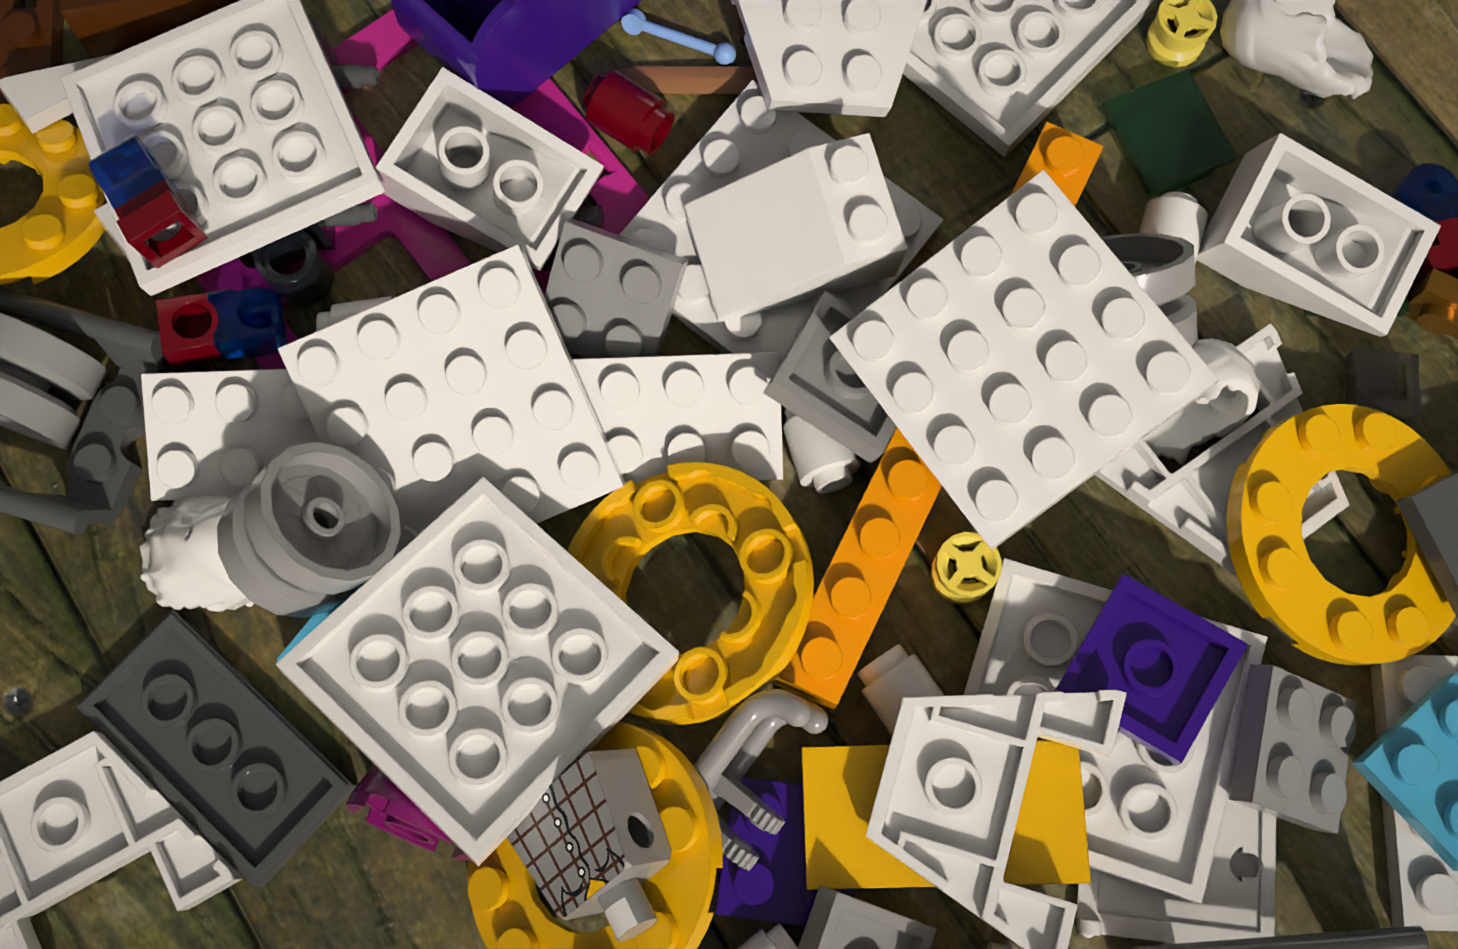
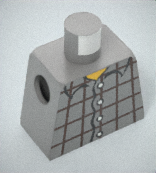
[507,748,672,942]

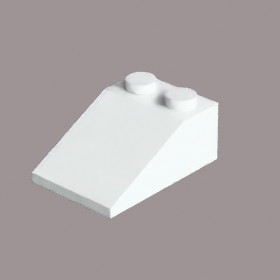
[375,67,604,271]
[684,133,908,322]
[1197,133,1441,337]

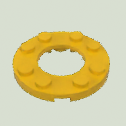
[0,104,107,285]
[1226,404,1456,665]
[567,462,814,725]
[467,721,723,949]

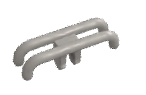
[694,689,828,871]

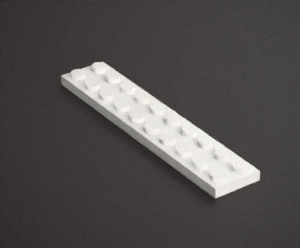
[141,352,783,501]

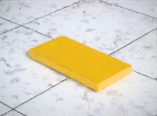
[802,740,1091,890]

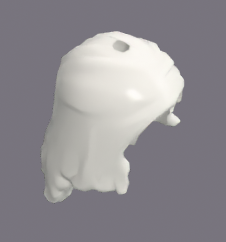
[1220,0,1373,99]
[1143,338,1260,465]
[140,494,254,612]

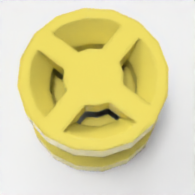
[1145,0,1218,68]
[930,532,1002,605]

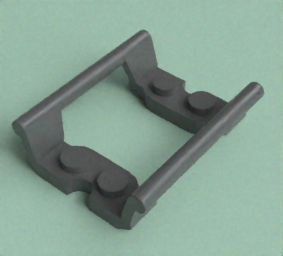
[0,286,175,535]

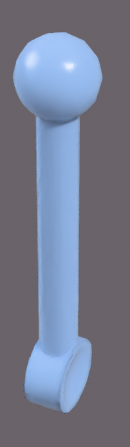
[621,8,736,66]

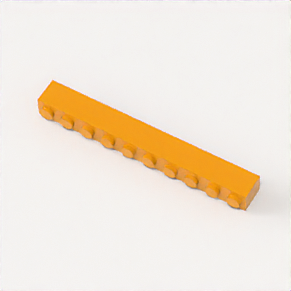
[774,122,1104,713]

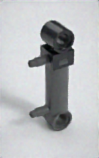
[254,13,379,307]

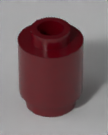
[583,70,675,155]

